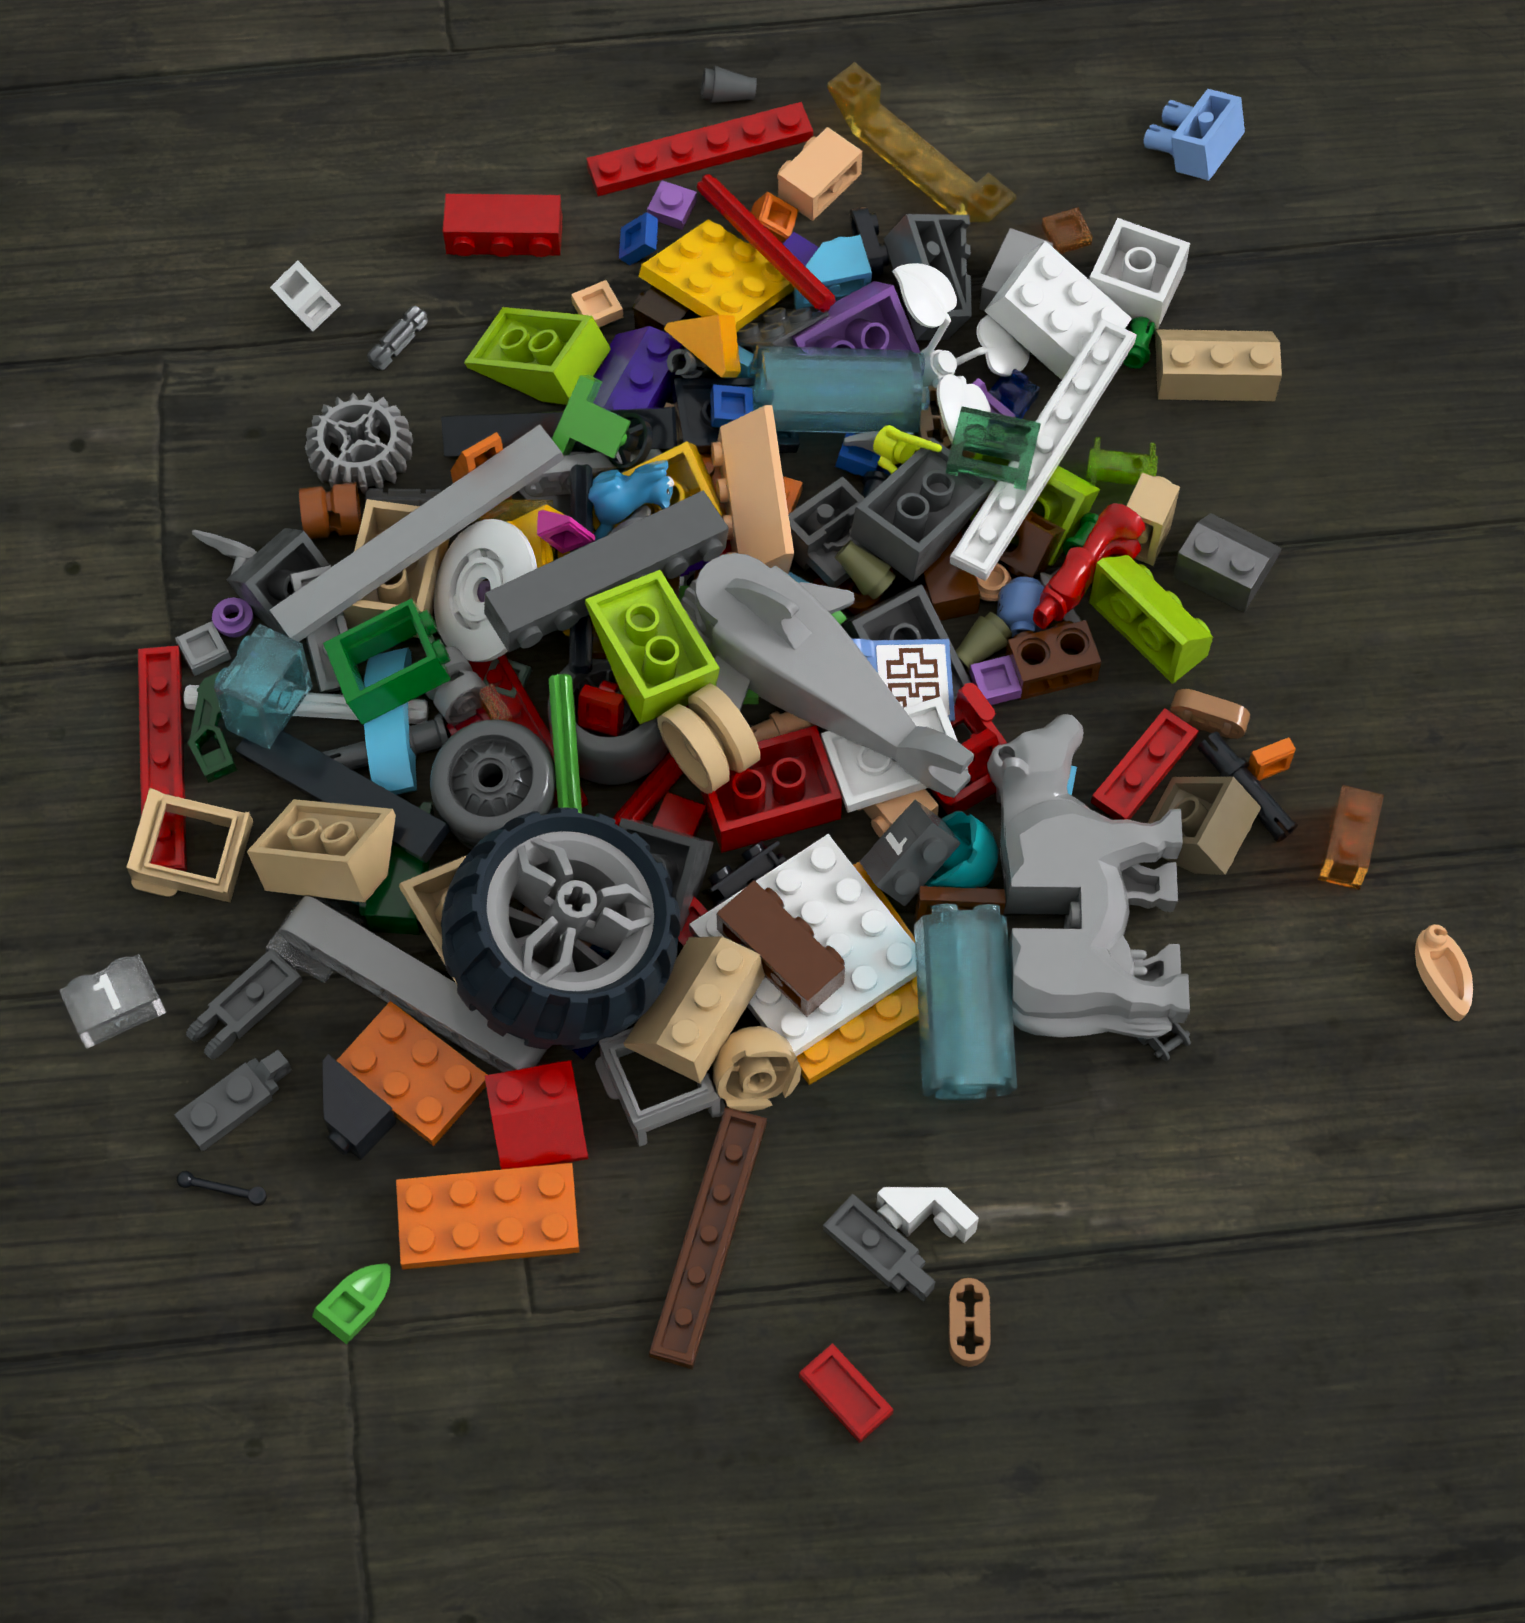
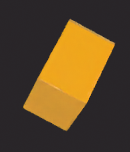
[664,315,741,378]

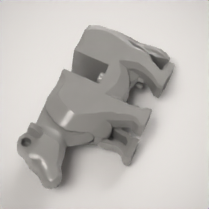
[987,714,1190,1039]

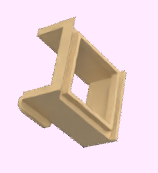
[127,788,253,903]

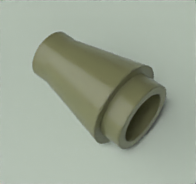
[834,540,895,600]
[955,612,1012,672]

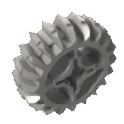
[305,392,413,496]

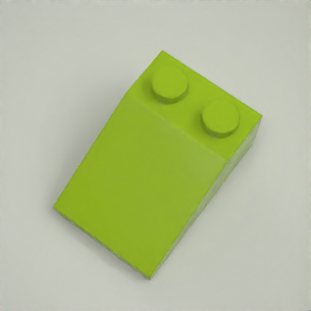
[464,307,611,405]
[585,570,720,725]

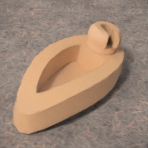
[1415,924,1473,1021]

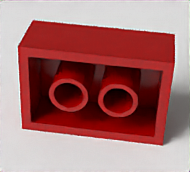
[700,725,842,853]

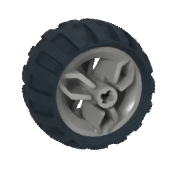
[441,808,680,1050]

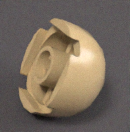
[711,1026,801,1112]

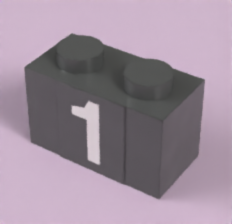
[860,799,961,906]

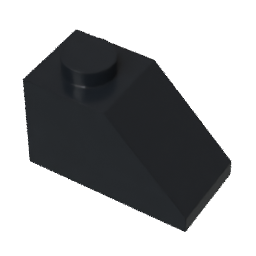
[323,1054,397,1160]

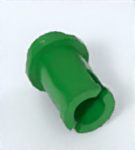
[1123,317,1156,368]

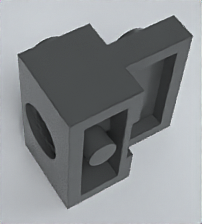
[788,476,878,588]

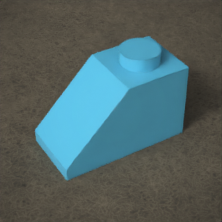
[794,235,872,310]

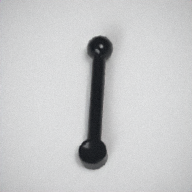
[177,1171,267,1206]

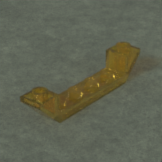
[827,62,1016,222]

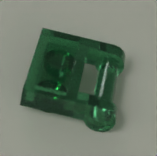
[946,406,1041,491]

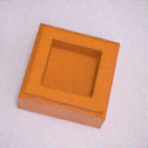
[1248,737,1296,781]

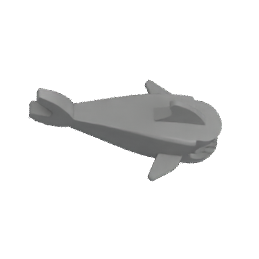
[681,553,974,798]

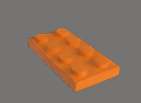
[396,1163,580,1270]

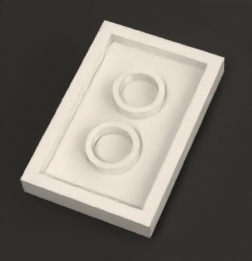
[821,697,968,813]

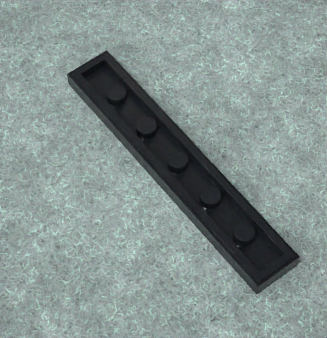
[441,407,677,456]
[235,717,451,863]

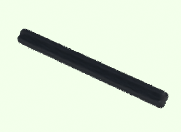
[569,464,593,675]

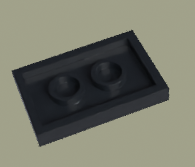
[671,378,800,454]

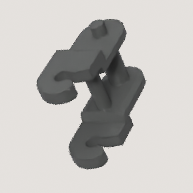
[1136,1022,1191,1062]

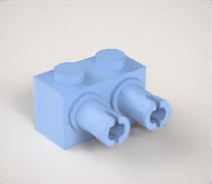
[1144,89,1245,181]

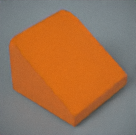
[751,192,799,242]

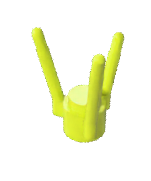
[873,425,942,474]

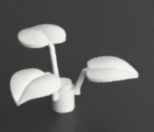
[892,263,1030,449]

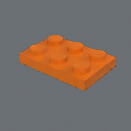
[337,1001,487,1146]

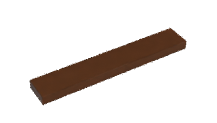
[649,1107,767,1369]

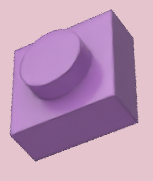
[647,180,697,230]
[969,655,1022,705]

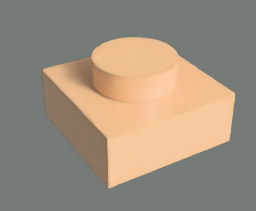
[571,280,623,327]

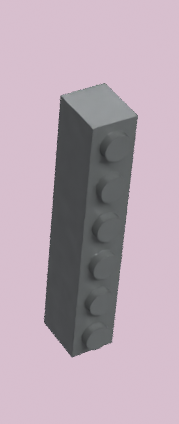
[484,490,729,652]

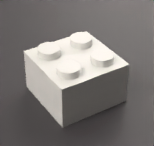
[1089,218,1190,329]

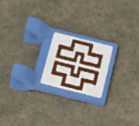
[852,639,955,722]

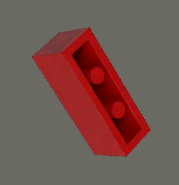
[443,194,563,257]

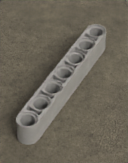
[279,896,547,1072]

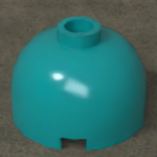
[925,811,999,888]

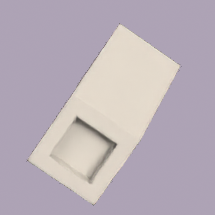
[876,1187,979,1243]

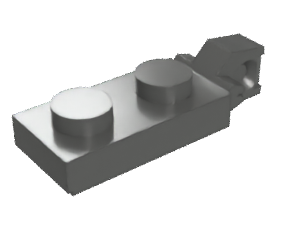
[174,1050,292,1151]
[823,1194,936,1302]

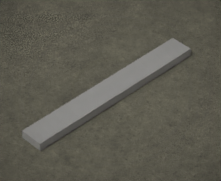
[270,424,565,645]

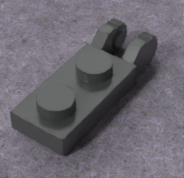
[186,949,303,1060]

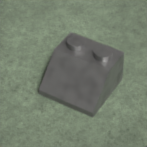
[1173,513,1282,613]

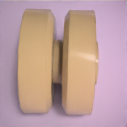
[657,683,760,794]

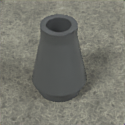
[701,65,757,103]

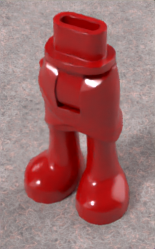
[1033,503,1146,629]

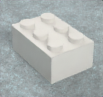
[984,241,1132,380]

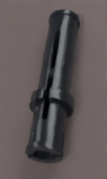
[1197,731,1298,842]

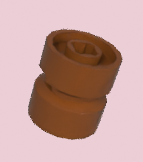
[299,482,362,540]

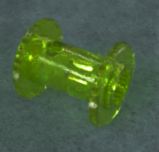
[1086,437,1158,486]

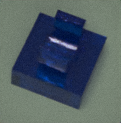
[989,368,1040,423]

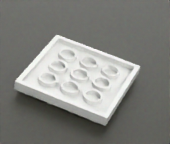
[689,834,929,1057]

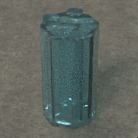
[749,346,930,434]
[914,904,1017,1100]

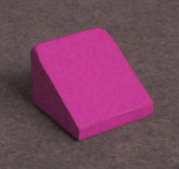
[537,510,595,554]

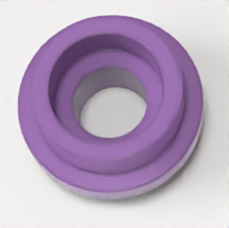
[212,598,254,637]

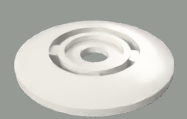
[434,519,537,662]

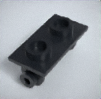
[701,840,787,907]

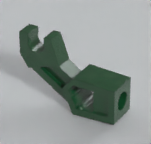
[187,670,238,783]

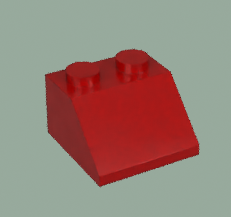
[485,1060,588,1170]

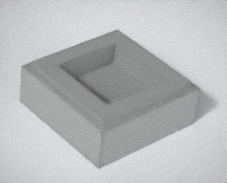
[175,621,231,676]

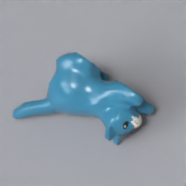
[588,460,674,541]

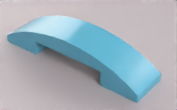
[364,647,417,795]

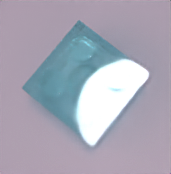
[214,624,313,750]

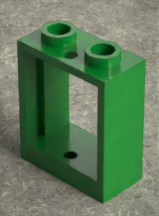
[323,598,451,725]

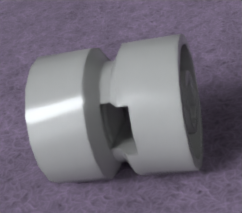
[425,647,491,725]

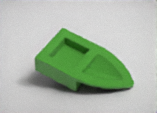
[312,1263,391,1345]

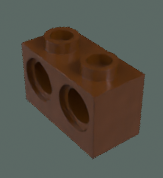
[1005,620,1102,700]

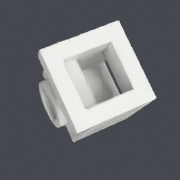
[270,261,340,331]

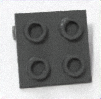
[736,307,829,365]

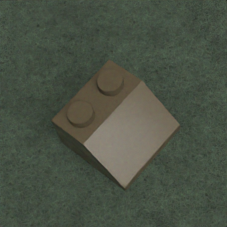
[1148,777,1261,875]

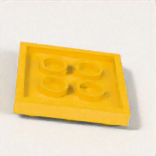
[639,219,795,332]

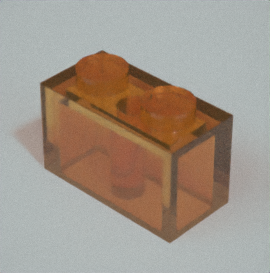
[1318,785,1384,890]

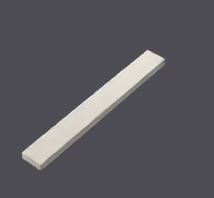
[950,318,1137,581]

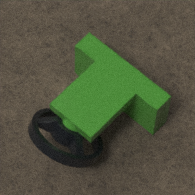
[552,375,653,470]

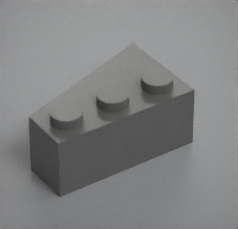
[884,214,972,340]

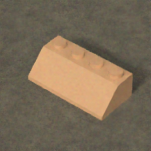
[711,405,794,574]

